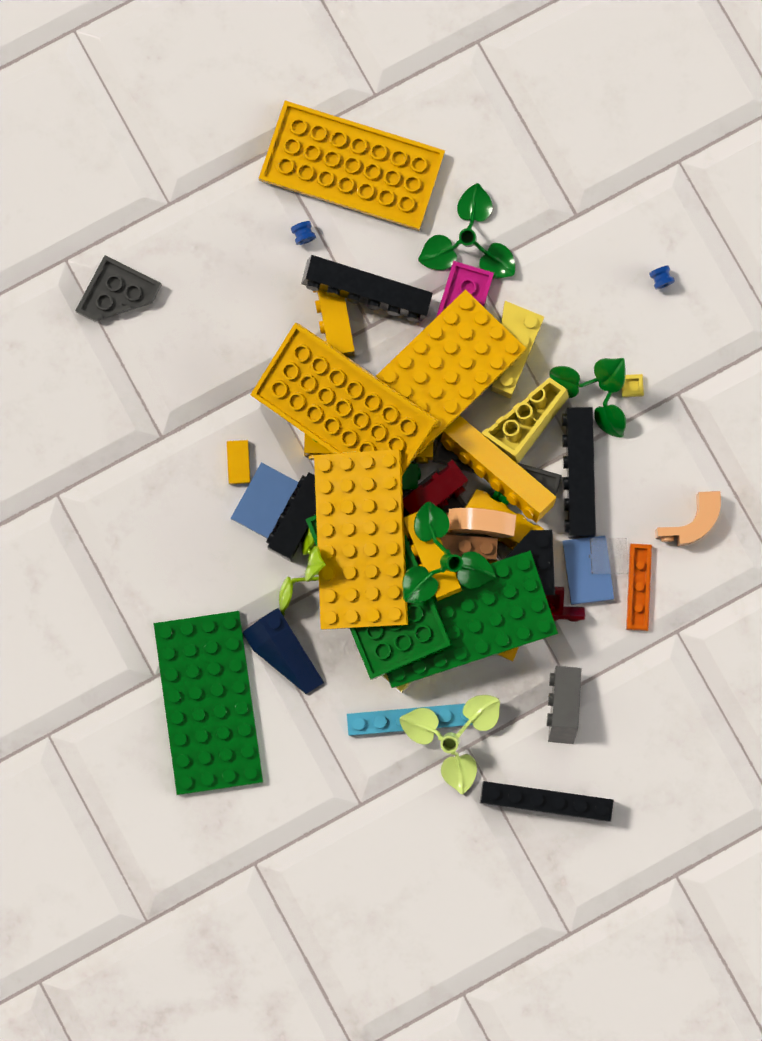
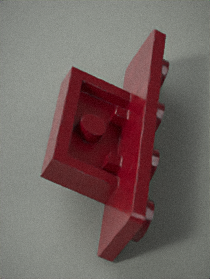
[545,587,585,622]

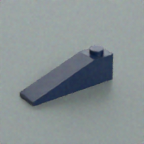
[242,608,324,694]

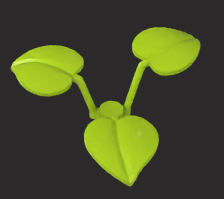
[279,527,326,616]

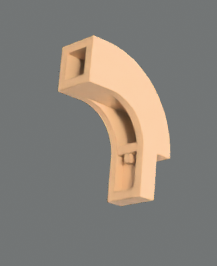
[655,491,721,546]
[446,508,516,538]

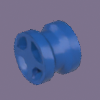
[291,221,316,245]
[649,265,675,290]

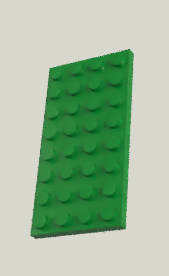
[305,515,452,680]
[387,550,558,688]
[153,611,263,795]

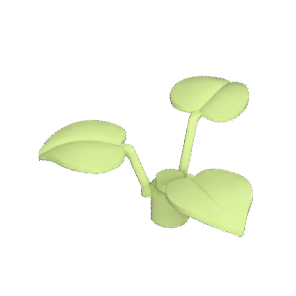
[399,695,500,794]

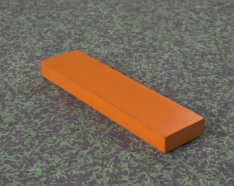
[626,544,652,631]

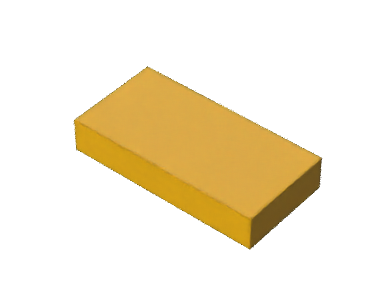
[227,440,250,484]

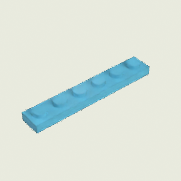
[347,704,473,736]

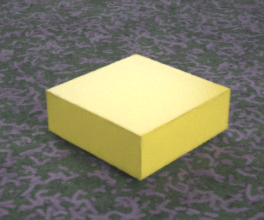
[621,374,644,397]

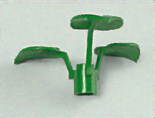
[418,183,516,279]
[549,358,626,437]
[402,502,496,603]

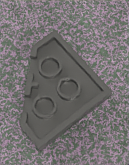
[75,255,162,322]

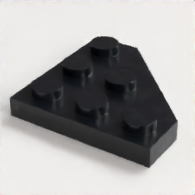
[504,530,555,595]

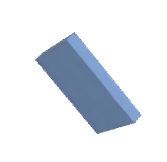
[231,462,298,539]
[562,535,614,605]

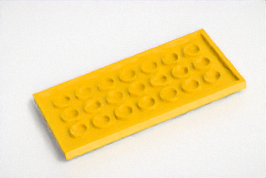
[259,100,445,231]
[375,289,527,461]
[250,323,438,476]
[314,449,408,630]

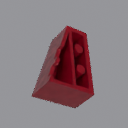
[403,460,468,516]

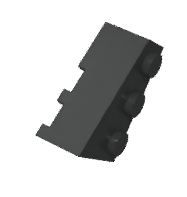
[546,666,582,744]

